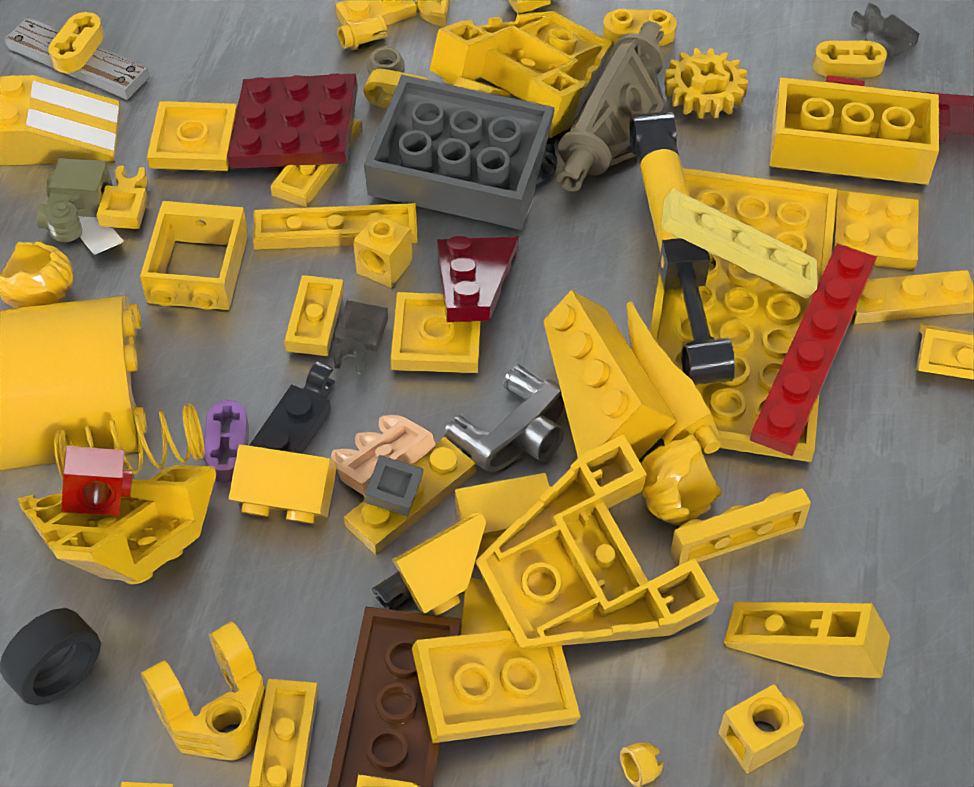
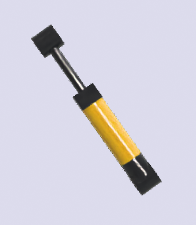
[629,111,735,385]

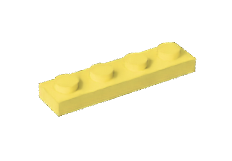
[661,189,817,299]

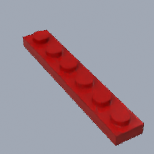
[750,243,877,457]

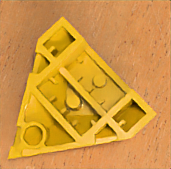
[17,465,216,584]

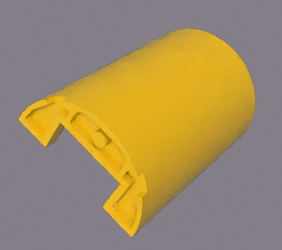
[0,295,147,470]

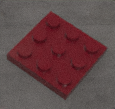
[227,73,358,169]

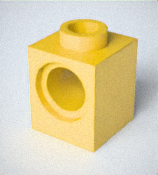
[353,213,413,288]
[719,684,805,774]

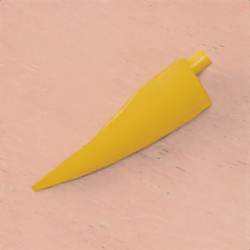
[626,301,721,454]

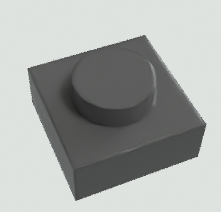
[364,455,424,517]

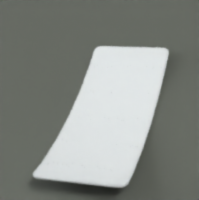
[78,216,124,254]

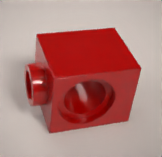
[61,446,133,516]

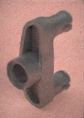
[444,364,565,472]

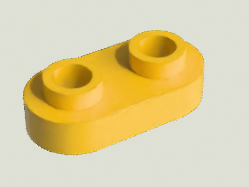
[602,8,677,46]

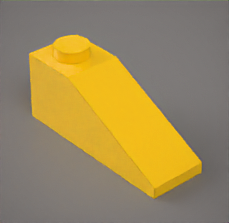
[724,602,890,678]

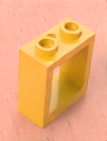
[140,201,248,310]

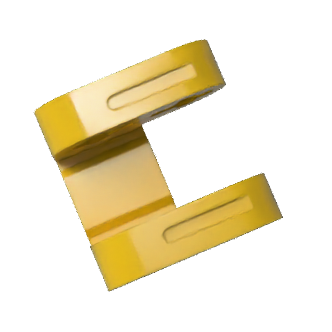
[141,621,266,760]

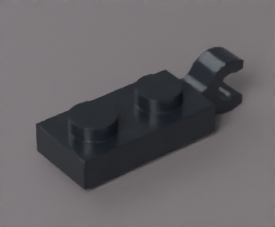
[249,361,335,454]

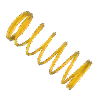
[54,402,205,480]

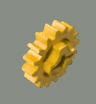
[664,48,749,118]

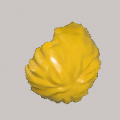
[0,241,73,308]
[641,434,722,525]

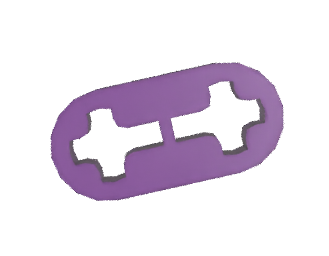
[204,400,249,483]

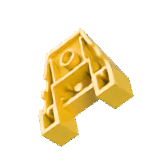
[429,11,613,138]
[475,434,719,649]

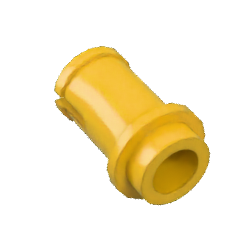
[337,15,387,50]

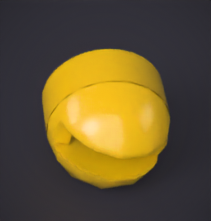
[620,741,664,787]

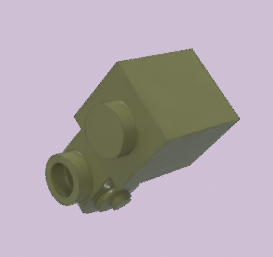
[36,158,113,242]

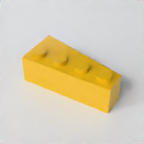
[543,290,677,460]

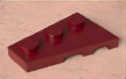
[437,236,519,322]

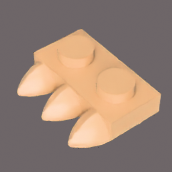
[331,415,437,496]

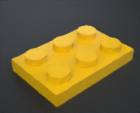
[412,630,581,743]

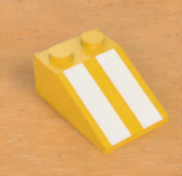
[0,75,121,166]

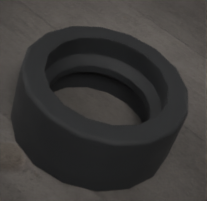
[0,608,101,706]

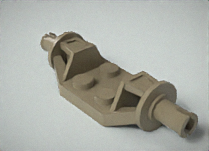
[557,21,665,192]

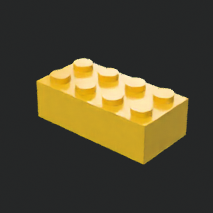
[769,77,939,185]

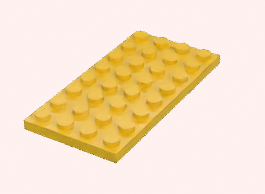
[650,168,837,462]

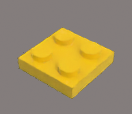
[147,101,237,171]
[832,190,919,271]
[391,292,481,373]

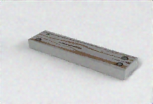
[4,17,150,100]

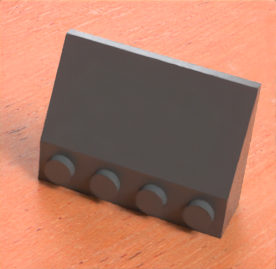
[364,75,554,230]

